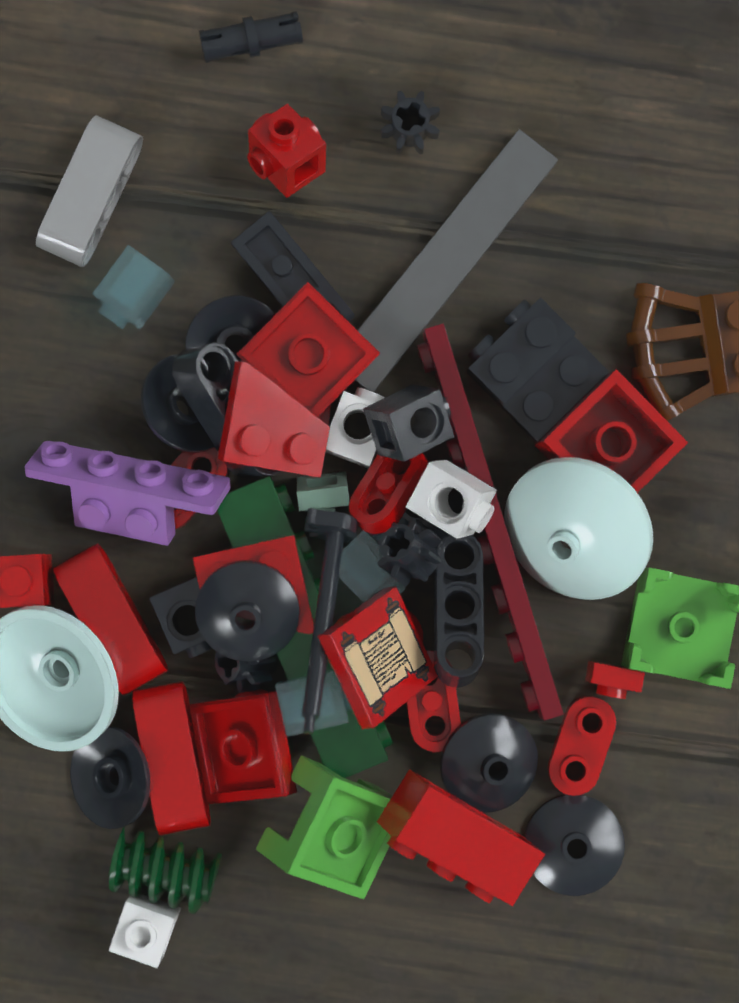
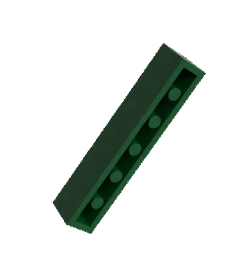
[217,476,393,778]

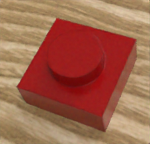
[585,661,645,699]

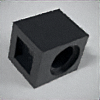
[363,384,454,462]
[150,577,213,658]

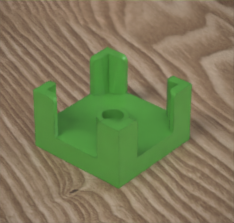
[621,567,739,689]
[256,756,392,899]

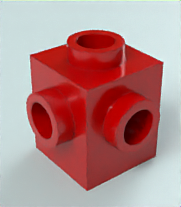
[247,103,326,198]

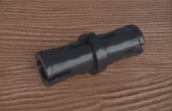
[199,11,303,63]

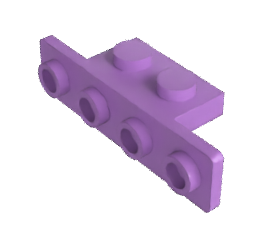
[25,441,230,546]

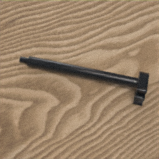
[301,508,358,734]

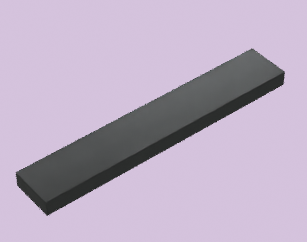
[355,129,558,392]

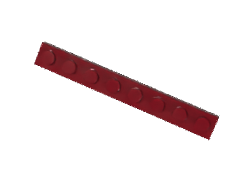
[417,323,564,721]

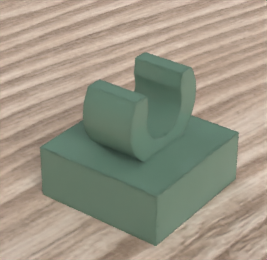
[297,471,350,512]

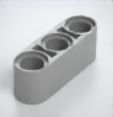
[36,115,143,267]

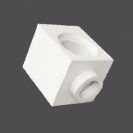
[325,387,384,469]
[406,460,497,539]
[109,893,181,968]

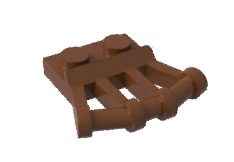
[626,283,739,421]

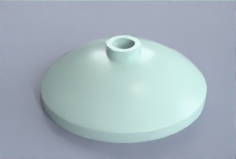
[504,457,653,600]
[0,605,119,751]

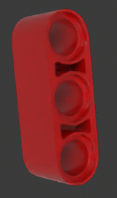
[53,543,168,695]
[132,681,211,836]

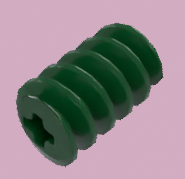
[108,827,222,914]

